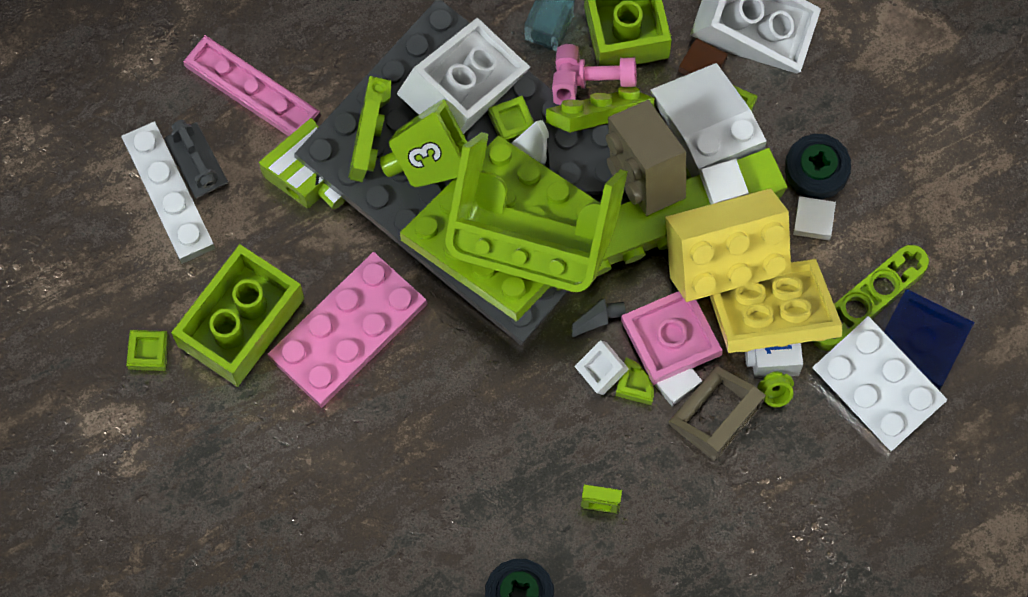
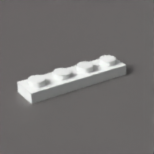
[121,121,215,264]

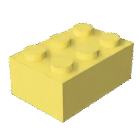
[665,188,791,302]

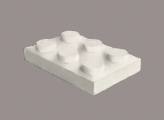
[812,316,947,452]

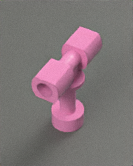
[552,44,637,105]

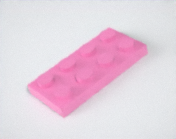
[267,252,427,408]

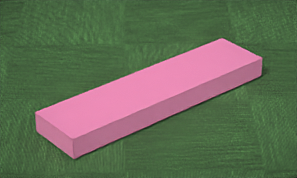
[183,35,321,136]

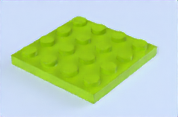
[400,135,598,322]

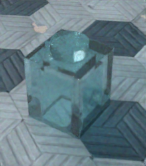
[525,0,575,51]

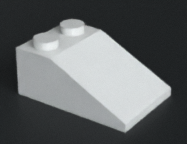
[690,0,821,74]
[397,18,530,134]
[650,63,767,177]

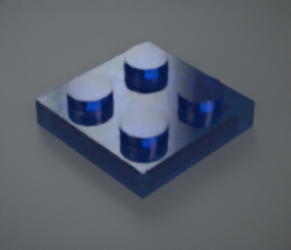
[884,289,974,390]

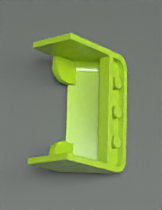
[445,132,628,292]

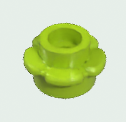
[757,371,794,407]

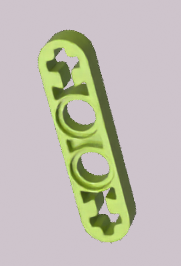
[812,245,929,351]

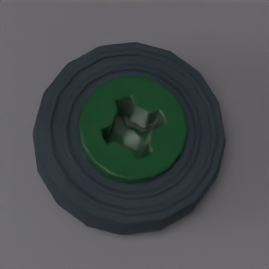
[785,133,851,200]
[485,559,554,597]

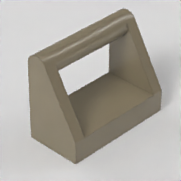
[668,366,766,461]

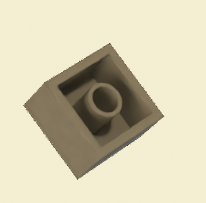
[606,100,686,216]

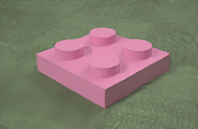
[621,291,722,385]

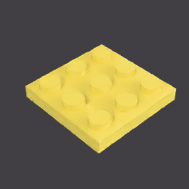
[710,259,842,353]

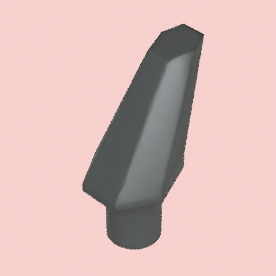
[572,298,626,337]

